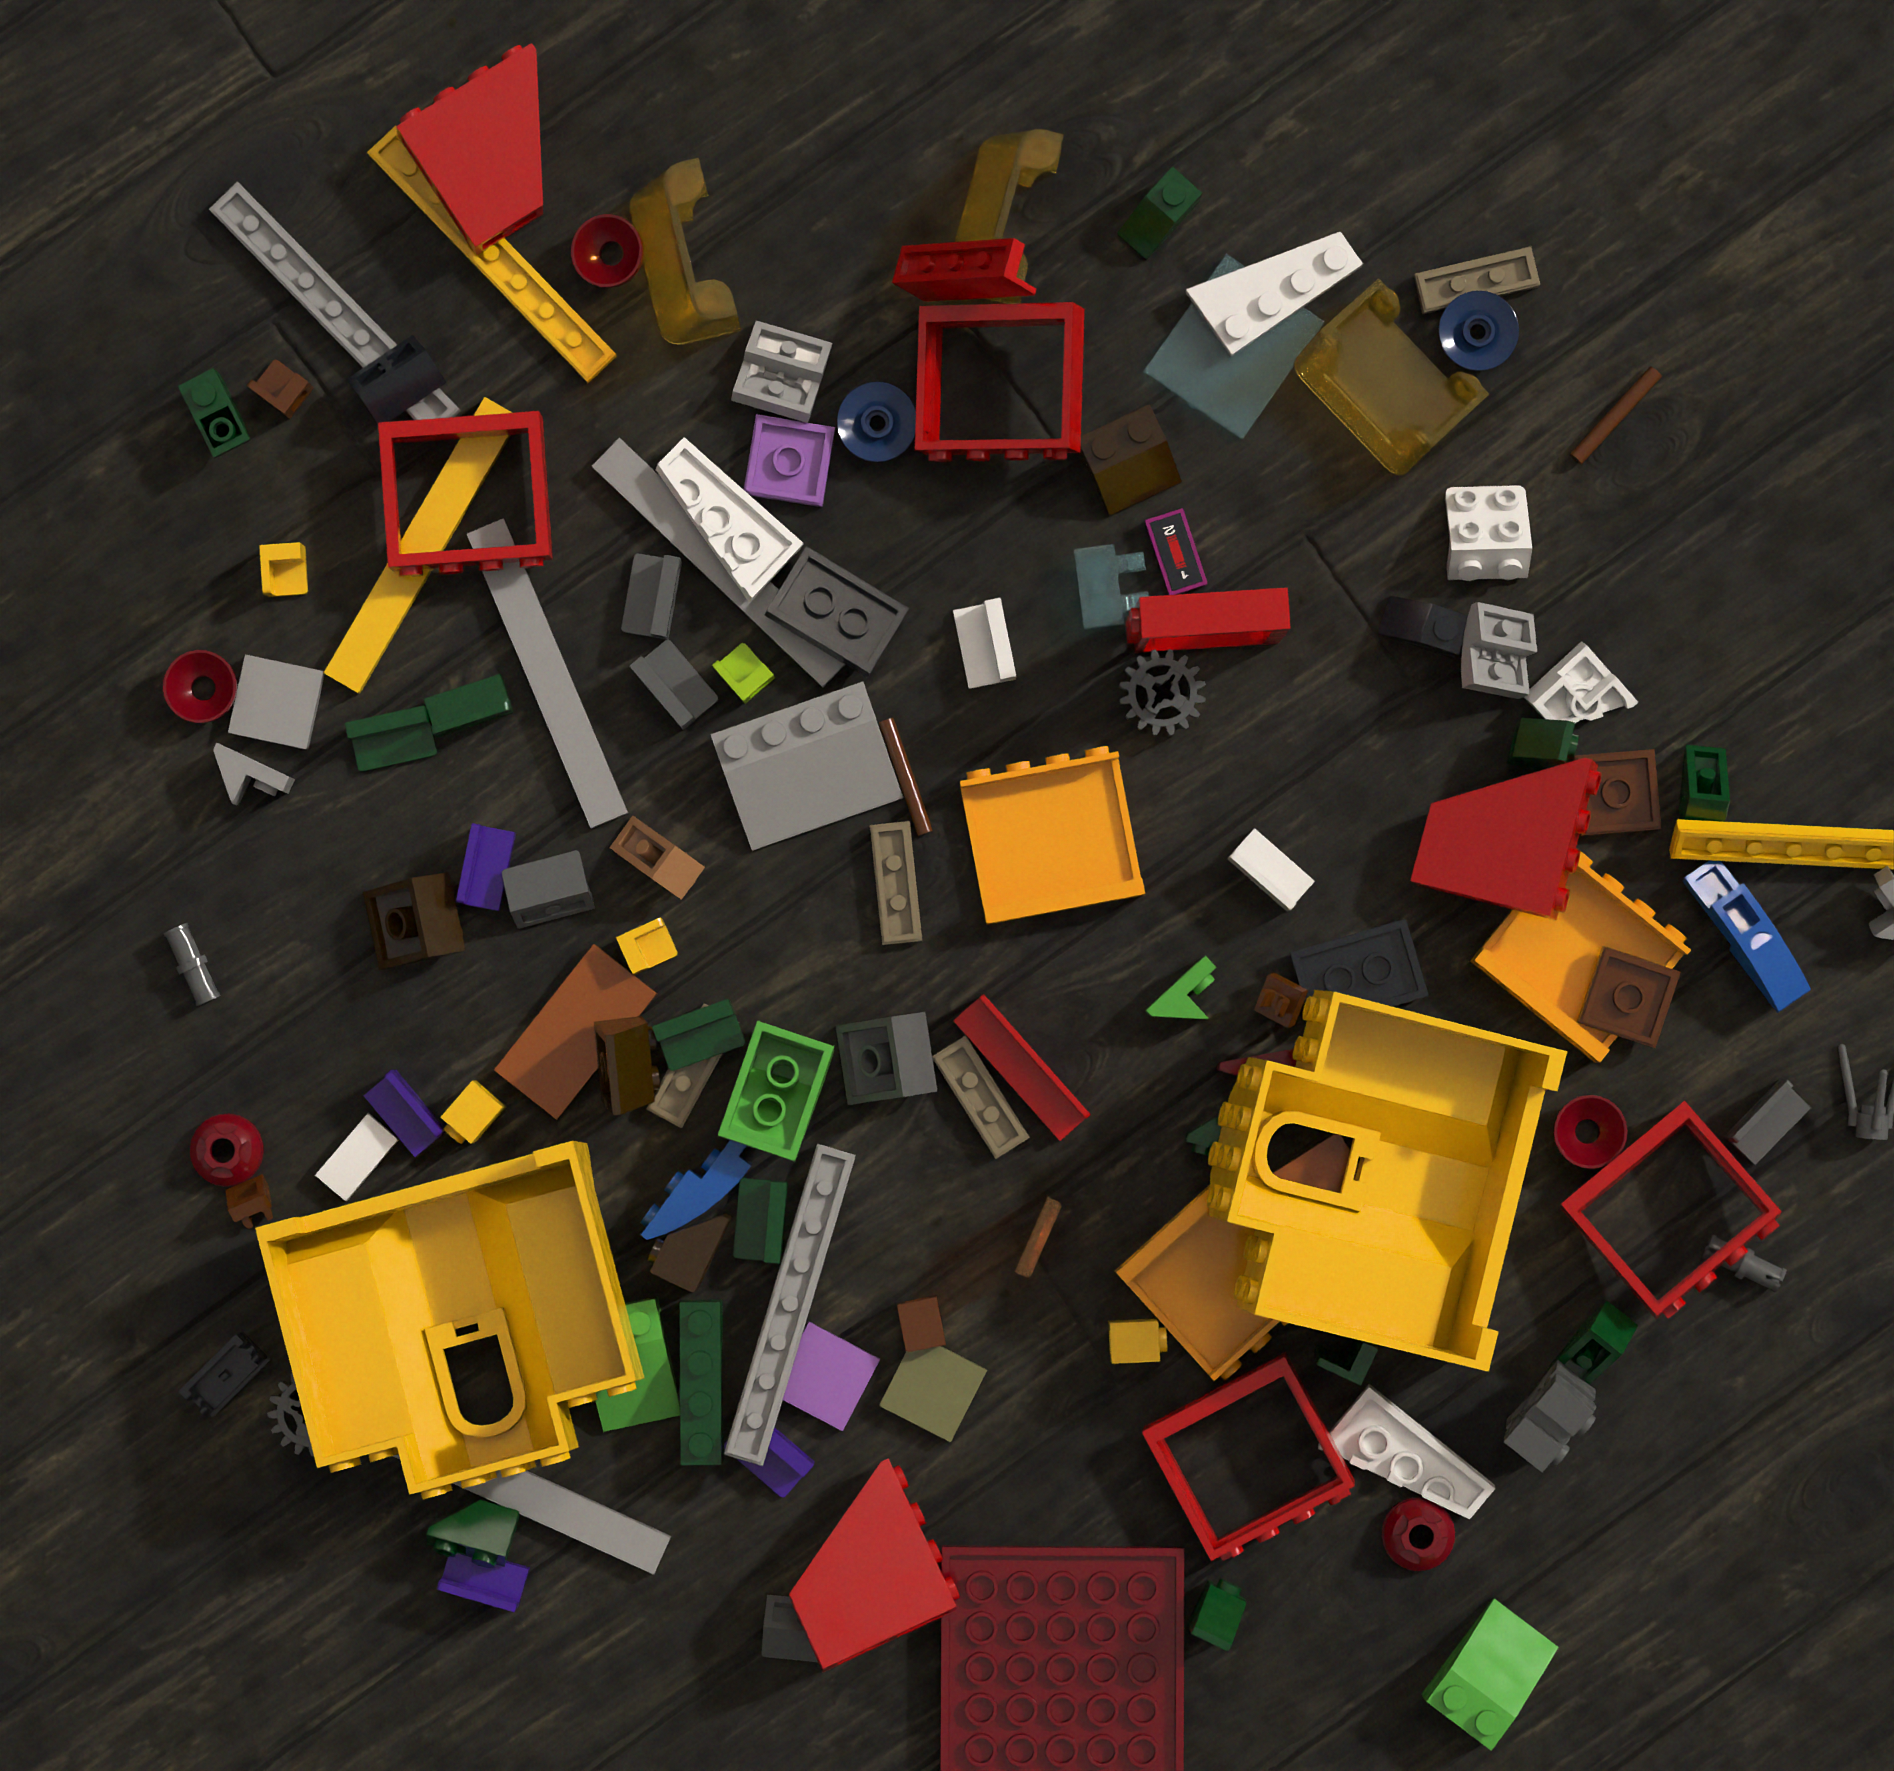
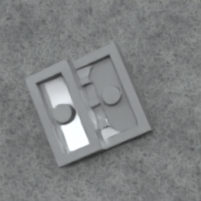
[731,321,832,423]
[1461,602,1537,699]

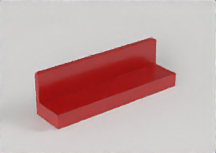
[892,238,1036,302]
[953,994,1091,1141]

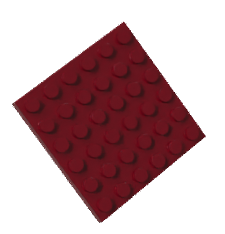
[941,1545,1184,1771]

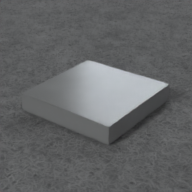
[228,654,325,750]

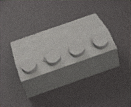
[711,682,903,851]

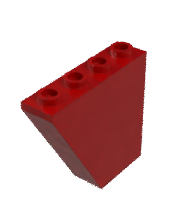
[396,43,543,256]
[1410,758,1601,921]
[789,1458,960,1672]

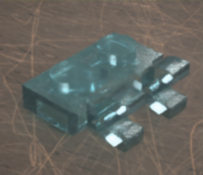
[1074,544,1149,630]

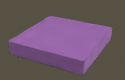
[744,414,835,507]
[783,1322,880,1431]

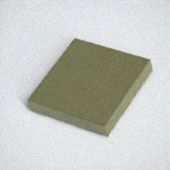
[879,1346,987,1442]

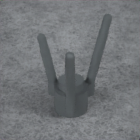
[1838,1044,1894,1140]

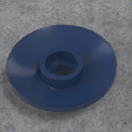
[1439,291,1519,371]
[837,382,916,462]

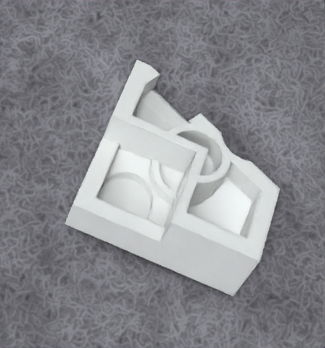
[1524,641,1638,723]

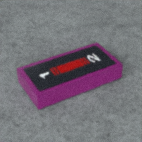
[1144,508,1208,595]

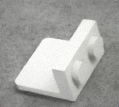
[1445,486,1532,581]

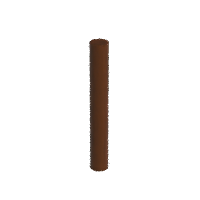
[1570,366,1662,465]
[878,718,933,836]

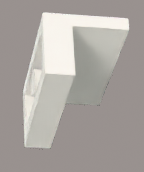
[953,598,1016,689]
[1227,828,1315,912]

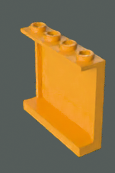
[960,746,1145,925]
[1470,848,1691,1063]
[1115,1185,1288,1381]

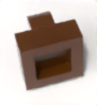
[1254,973,1308,1028]
[225,1174,273,1229]

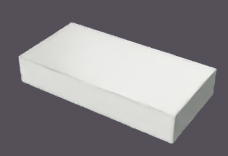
[315,1114,400,1201]

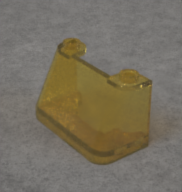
[955,129,1064,304]
[630,158,741,345]
[1294,278,1489,475]

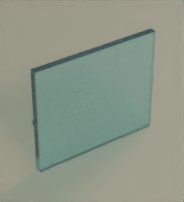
[1144,254,1324,440]

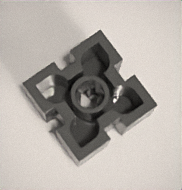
[1504,1360,1597,1472]

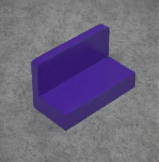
[456,823,516,911]
[364,1070,446,1157]
[724,1427,815,1498]
[437,1554,530,1612]

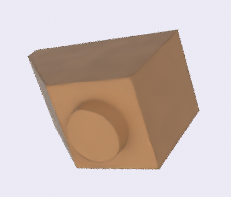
[610,816,705,900]

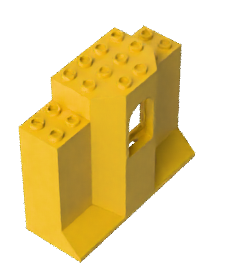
[1207,990,1567,1372]
[255,1141,645,1499]

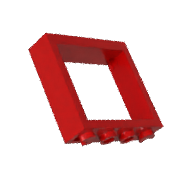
[915,302,1085,462]
[378,411,553,577]
[1125,587,1291,653]
[1560,1101,1782,1319]
[1142,1352,1355,1561]

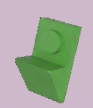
[1145,956,1217,1020]

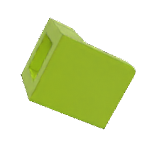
[712,643,775,704]

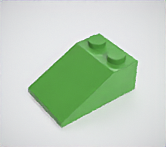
[718,1021,834,1162]
[595,1296,680,1432]
[1421,1598,1559,1751]

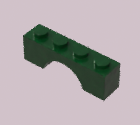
[680,1299,724,1465]

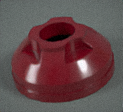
[571,214,644,288]
[163,650,237,723]
[1553,1095,1628,1169]
[190,1113,264,1187]
[1381,1497,1455,1571]

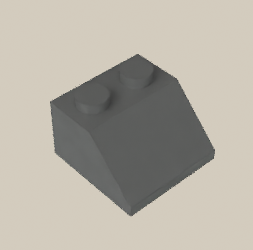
[836,1012,937,1105]

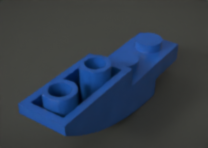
[1683,860,1811,1013]
[640,1140,753,1240]

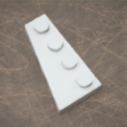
[1186,232,1363,357]
[1318,1384,1495,1519]

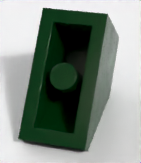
[1117,166,1202,261]
[1679,745,1730,822]
[1547,1300,1638,1385]
[1187,1578,1247,1652]

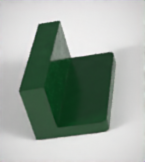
[424,674,514,738]
[345,706,437,772]
[652,999,745,1071]
[733,1178,788,1264]
[1314,1339,1378,1386]

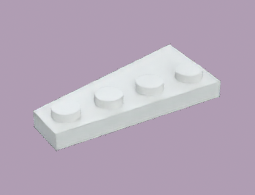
[656,438,804,603]

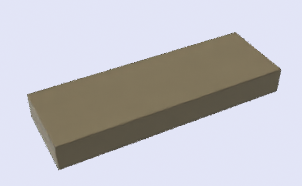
[1413,247,1540,314]
[870,821,922,945]
[647,1003,740,1128]
[932,1035,1030,1159]

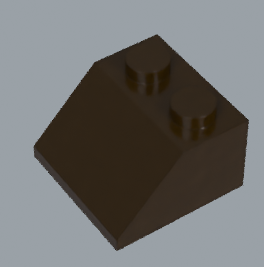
[1080,404,1182,517]
[363,872,466,970]
[594,1016,660,1115]
[647,1213,733,1293]

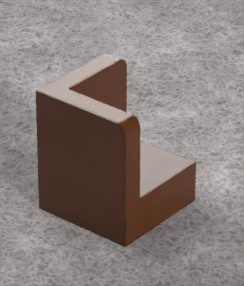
[246,360,314,419]
[897,1295,946,1352]

